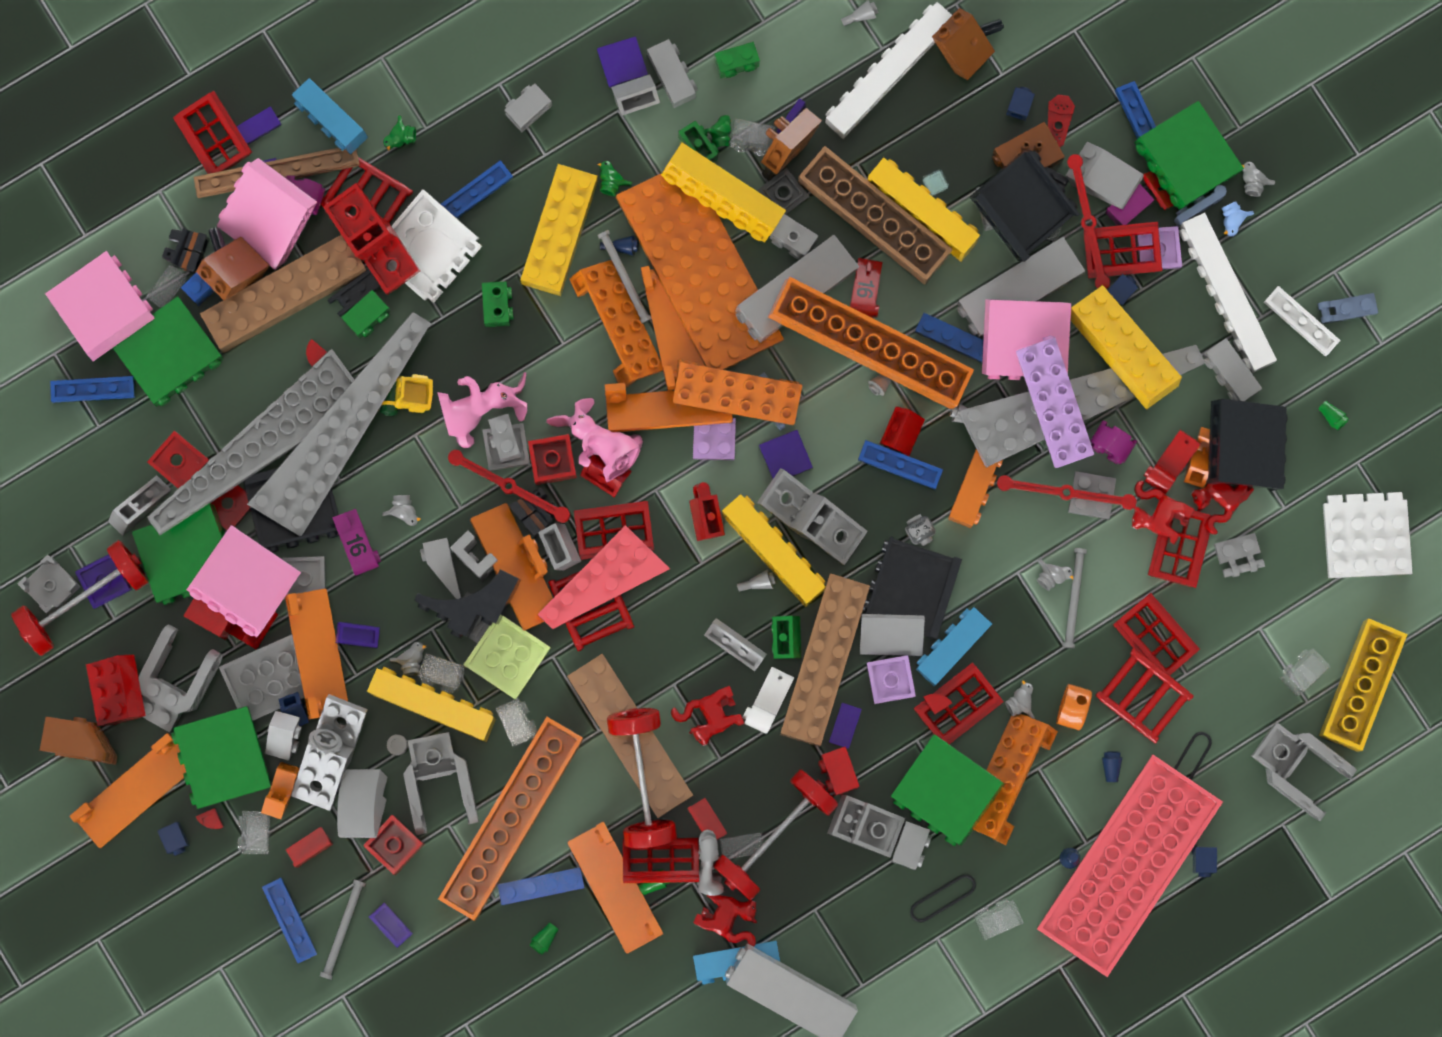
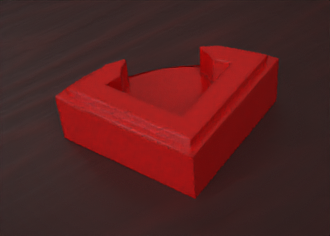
[306,339,327,367]
[923,694,952,715]
[196,808,224,829]

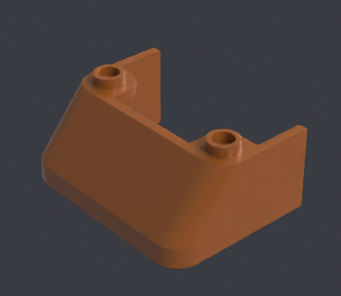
[40,717,118,765]

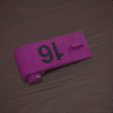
[332,509,381,576]

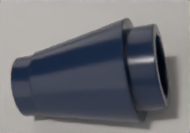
[1102,751,1123,782]

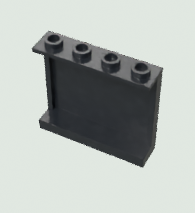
[969,150,1080,262]
[1208,399,1288,491]
[243,468,339,553]
[862,536,962,640]

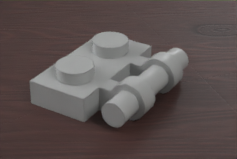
[1214,533,1265,578]

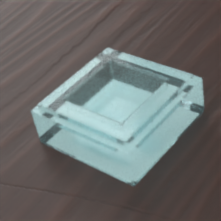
[922,168,950,196]

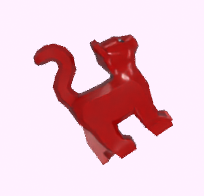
[1132,480,1195,545]
[1191,483,1254,535]
[671,686,744,746]
[693,895,757,947]

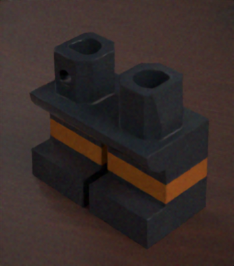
[162,228,210,274]
[509,487,556,538]

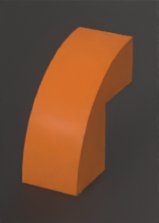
[1184,427,1210,488]
[261,762,300,819]

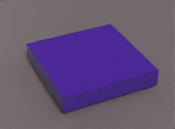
[597,36,648,88]
[759,430,813,479]
[75,554,132,609]

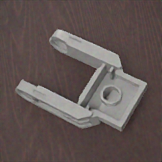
[138,624,223,733]
[1251,722,1357,821]
[403,732,479,835]

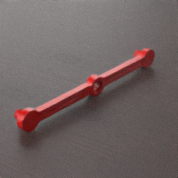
[1067,154,1111,289]
[448,450,570,523]
[997,475,1137,510]

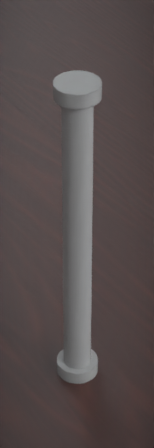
[597,230,652,324]
[1062,548,1087,649]
[320,879,366,980]

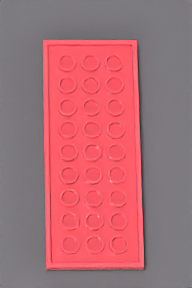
[1037,755,1223,977]

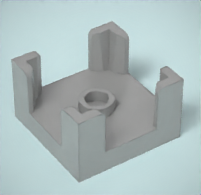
[450,531,498,581]
[17,554,81,615]

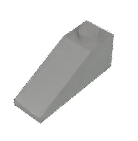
[108,475,171,536]
[420,538,461,599]

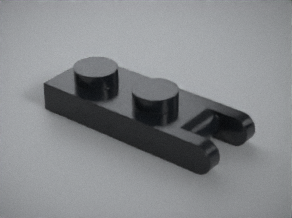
[327,269,381,317]

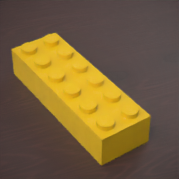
[661,143,786,243]
[867,158,980,262]
[521,164,598,296]
[1070,285,1182,410]
[722,494,826,608]
[1319,618,1408,752]
[367,667,496,742]

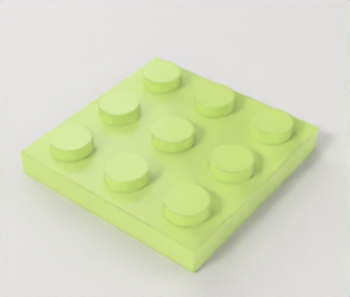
[464,616,551,700]

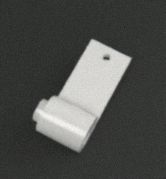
[742,667,794,734]

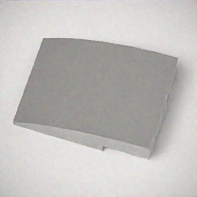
[337,769,388,838]
[827,794,905,857]

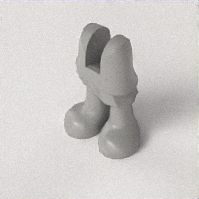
[697,830,724,896]

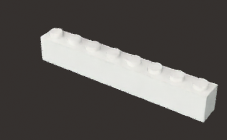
[825,2,952,139]
[1179,213,1277,373]

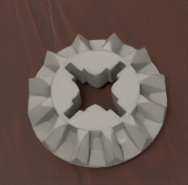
[308,729,342,755]

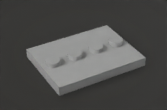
[219,635,304,720]

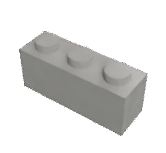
[647,39,698,108]
[1203,338,1262,402]

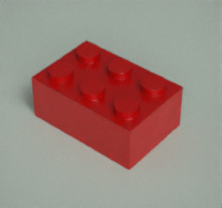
[86,654,146,726]

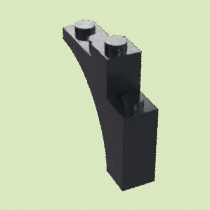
[414,569,521,639]

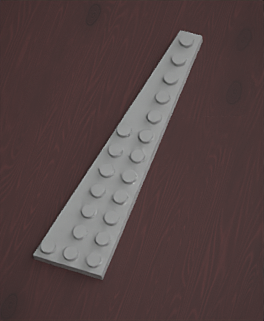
[247,312,431,536]
[958,345,1205,468]
[148,349,354,535]

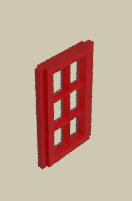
[173,91,253,174]
[1084,222,1163,278]
[574,501,654,560]
[1148,510,1212,588]
[1113,593,1200,682]
[914,662,1004,744]
[623,838,699,883]

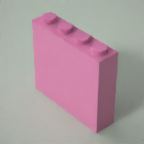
[217,158,317,270]
[45,251,155,361]
[982,299,1071,380]
[186,525,301,637]

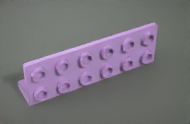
[1016,335,1094,468]

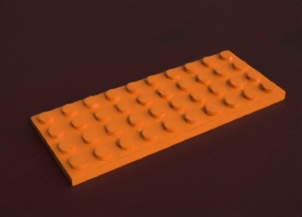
[616,173,784,370]

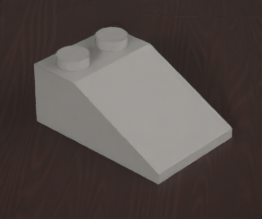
[1066,142,1144,210]

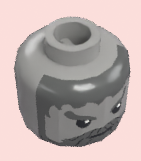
[905,514,936,546]

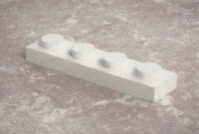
[1264,286,1341,357]

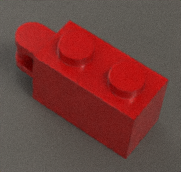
[689,482,725,541]

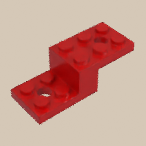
[323,183,421,295]
[147,430,250,530]

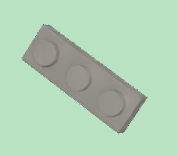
[704,618,767,671]

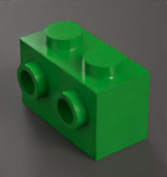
[714,41,760,79]
[678,121,719,163]
[482,281,514,327]
[341,290,391,339]
[771,616,801,659]

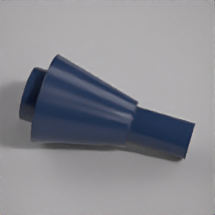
[600,235,639,256]
[1060,848,1081,869]

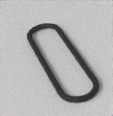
[1174,732,1212,780]
[910,874,976,922]

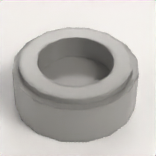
[387,735,408,756]

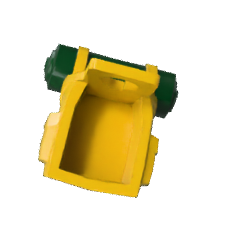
[381,373,433,416]

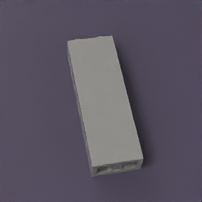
[735,235,859,343]
[957,237,1085,338]
[725,943,858,1037]

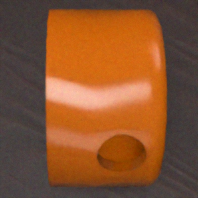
[1056,684,1092,730]

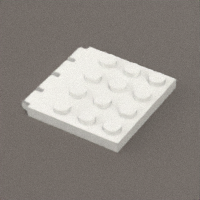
[388,190,482,303]
[1323,492,1412,578]

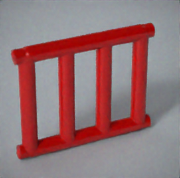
[321,157,413,223]
[548,571,634,651]
[1095,648,1194,744]

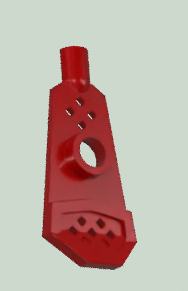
[1048,94,1075,147]

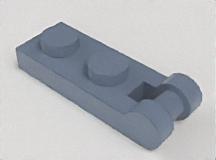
[1174,185,1227,228]
[1317,293,1378,324]

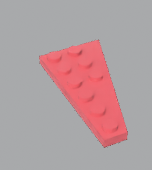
[538,525,670,629]

